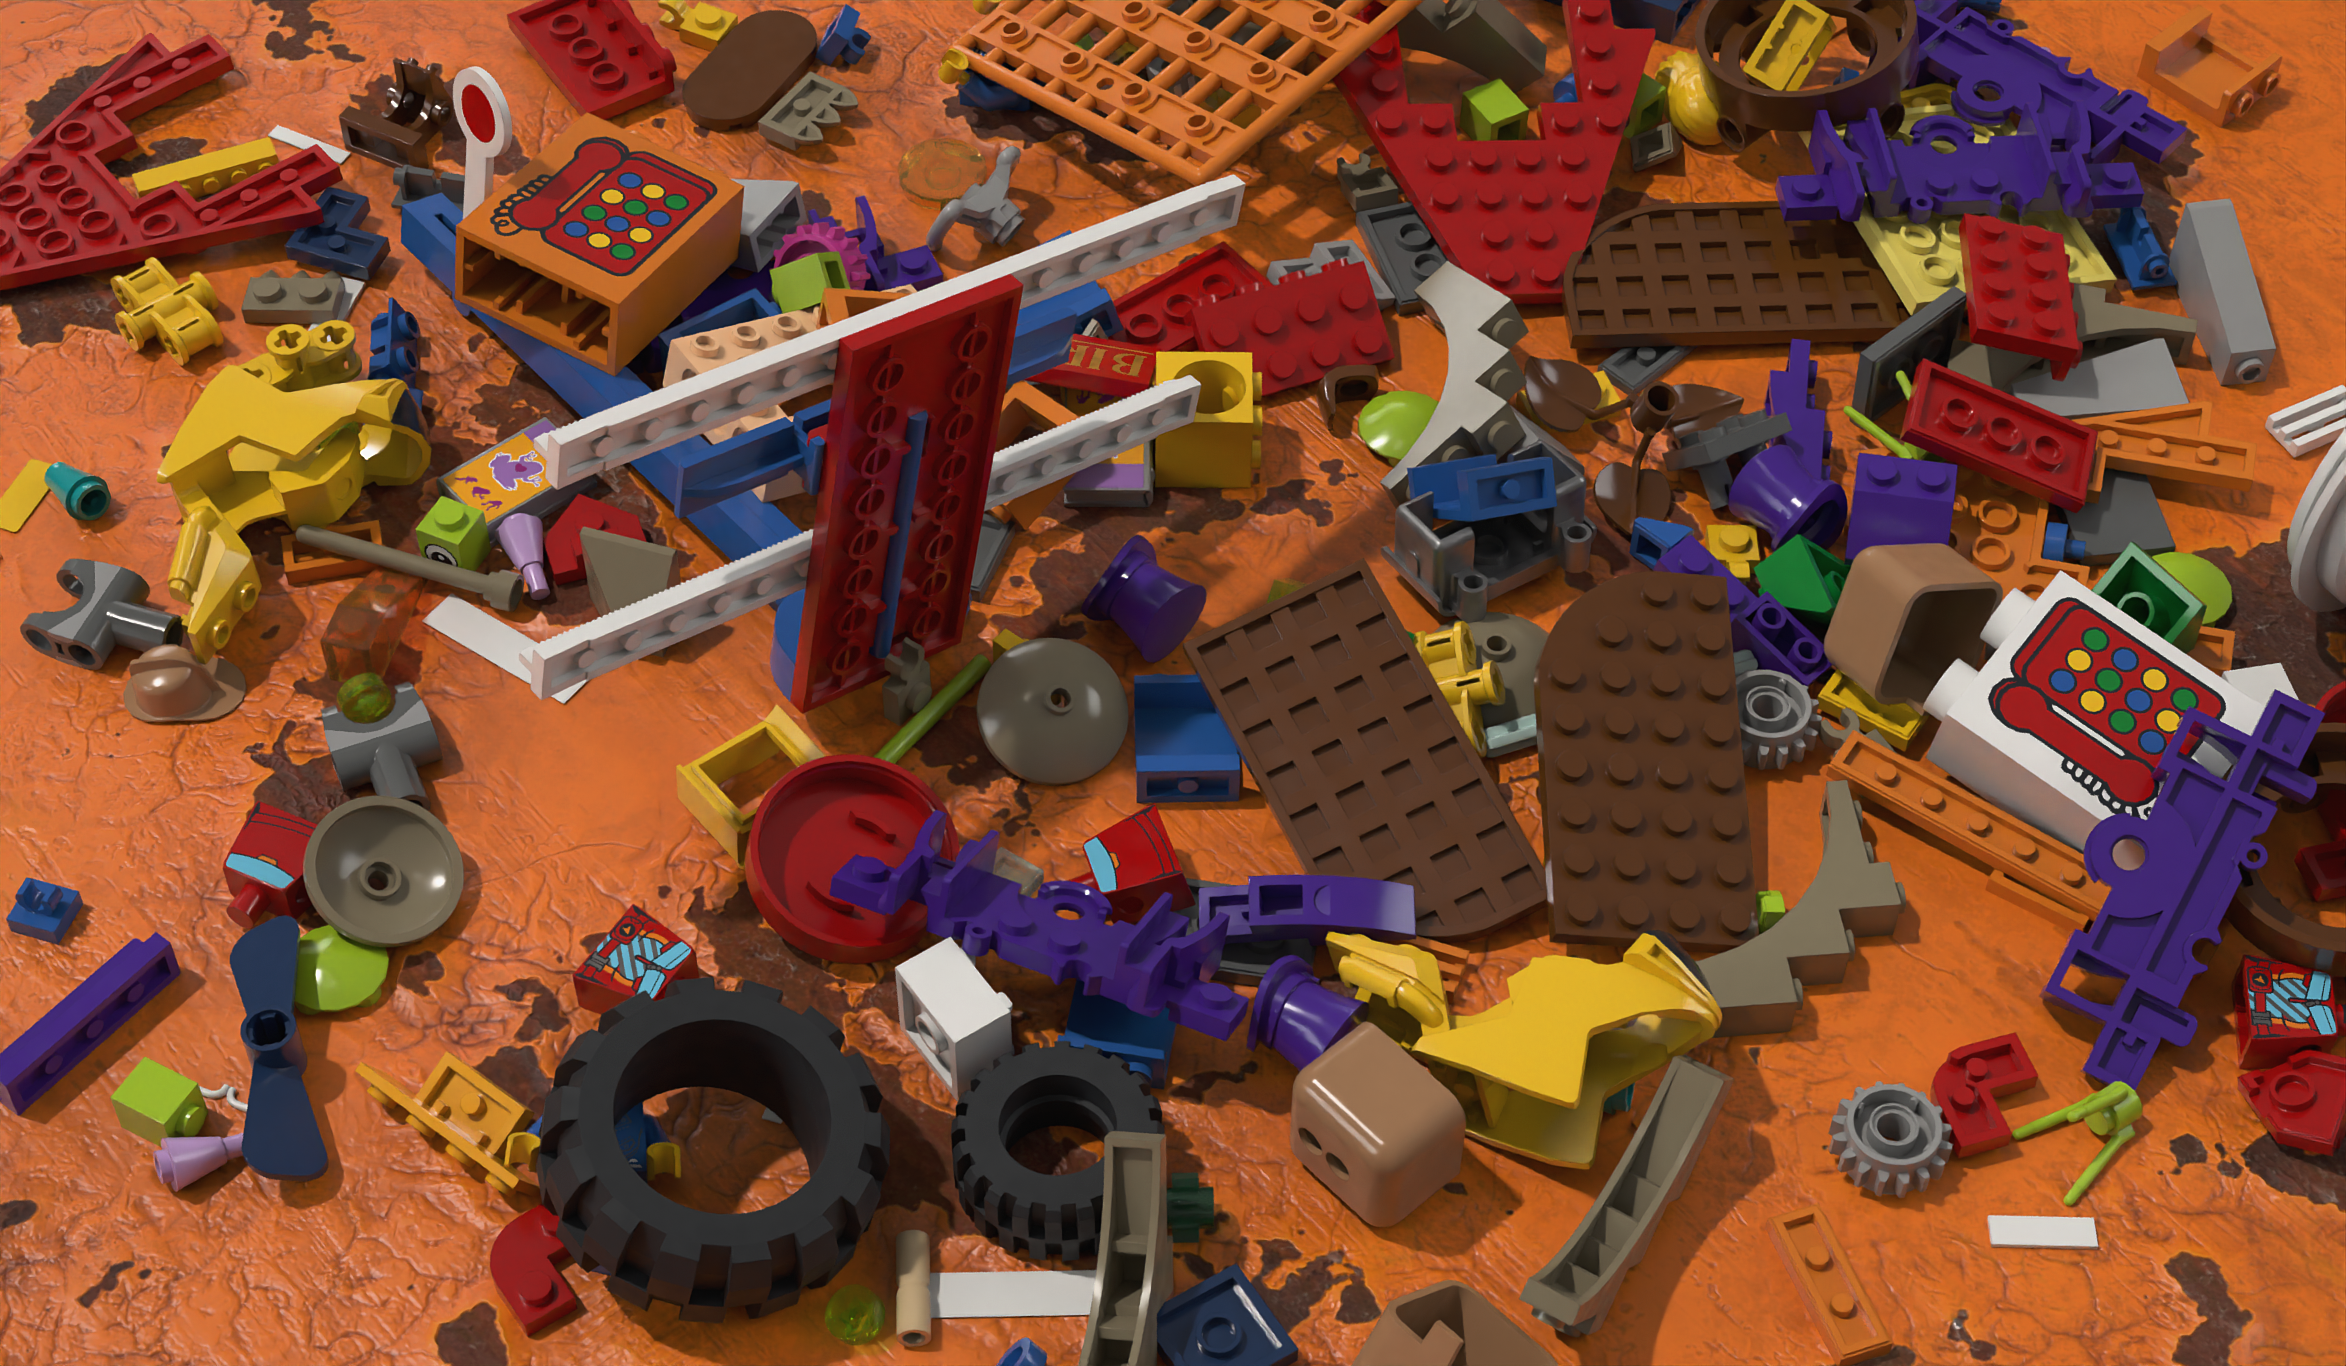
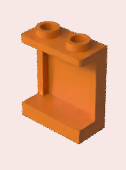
[2137,5,2283,128]

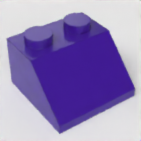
[1844,453,1958,565]

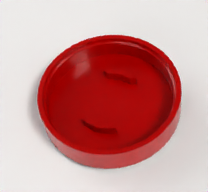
[745,754,960,964]

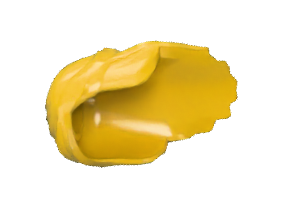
[1654,51,1723,146]

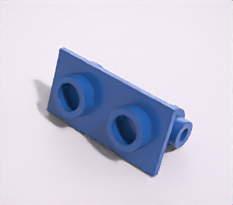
[2103,206,2177,290]
[368,297,420,389]

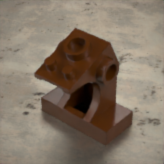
[338,57,454,169]

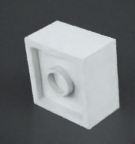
[895,937,1014,1102]

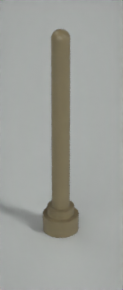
[296,524,524,612]

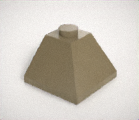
[579,526,681,657]

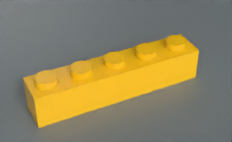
[132,137,279,199]

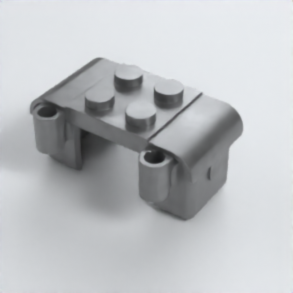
[1381,441,1597,623]

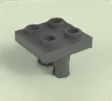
[1662,409,1792,510]

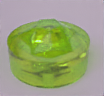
[337,673,391,722]
[825,1284,885,1346]

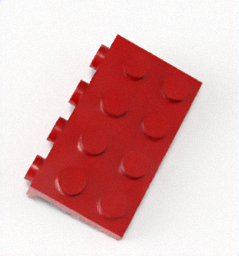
[507,0,677,120]
[1959,213,2083,382]
[1183,258,1395,398]

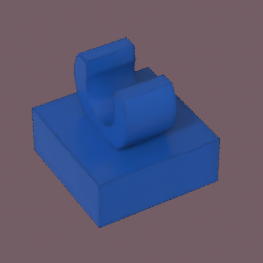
[815,4,871,66]
[6,877,84,944]

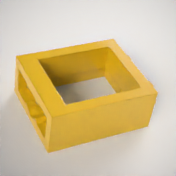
[1742,0,1837,91]

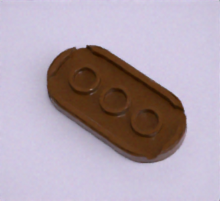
[682,10,817,131]

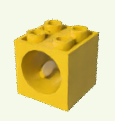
[1155,352,1262,488]

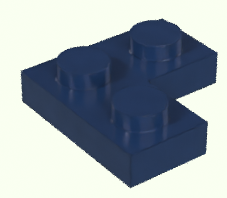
[285,187,391,281]

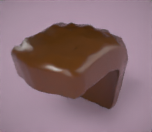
[1316,364,1379,430]

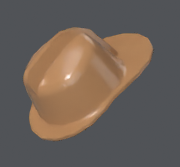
[123,644,247,722]

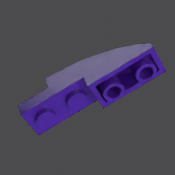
[1764,339,1833,481]
[1653,534,1833,687]
[1199,875,1416,946]

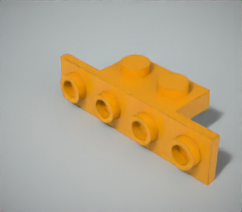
[355,1051,540,1198]

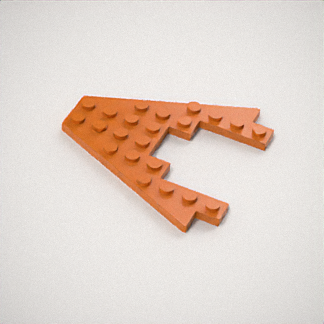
[1843,401,2257,677]

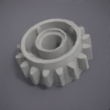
[1736,669,1822,770]
[1828,1081,1952,1198]

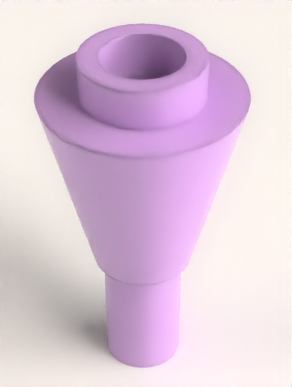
[495,513,550,600]
[153,1133,243,1192]

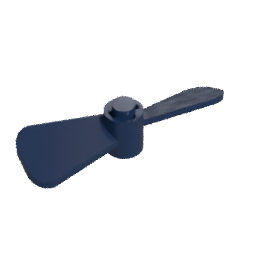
[230,915,329,1181]

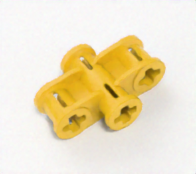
[111,257,224,366]
[237,320,362,393]
[1413,621,1505,758]

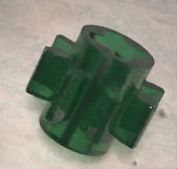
[1167,1173,1214,1243]

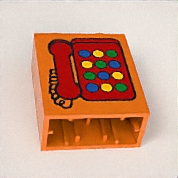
[455,112,745,377]

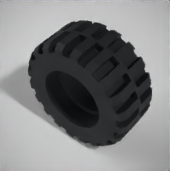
[951,1041,1164,1261]

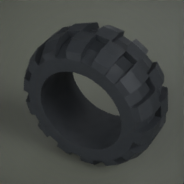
[536,977,890,1323]

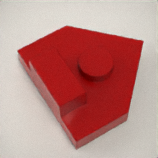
[543,494,647,586]
[2238,1049,2346,1157]

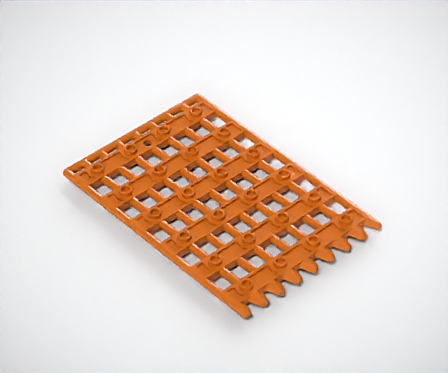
[947,0,1424,186]

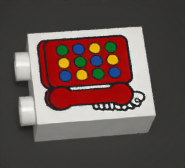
[1923,570,2265,871]

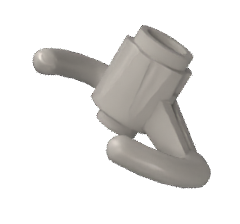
[926,146,1026,251]

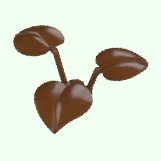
[1524,356,1744,536]

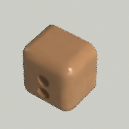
[1824,543,2003,716]
[1289,1022,1466,1227]
[1351,1280,1559,1366]

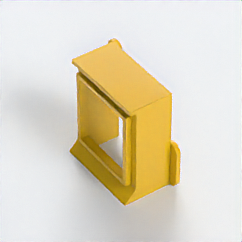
[676,704,826,870]

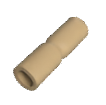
[896,1230,931,1347]

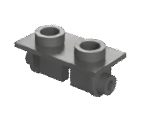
[391,164,465,212]

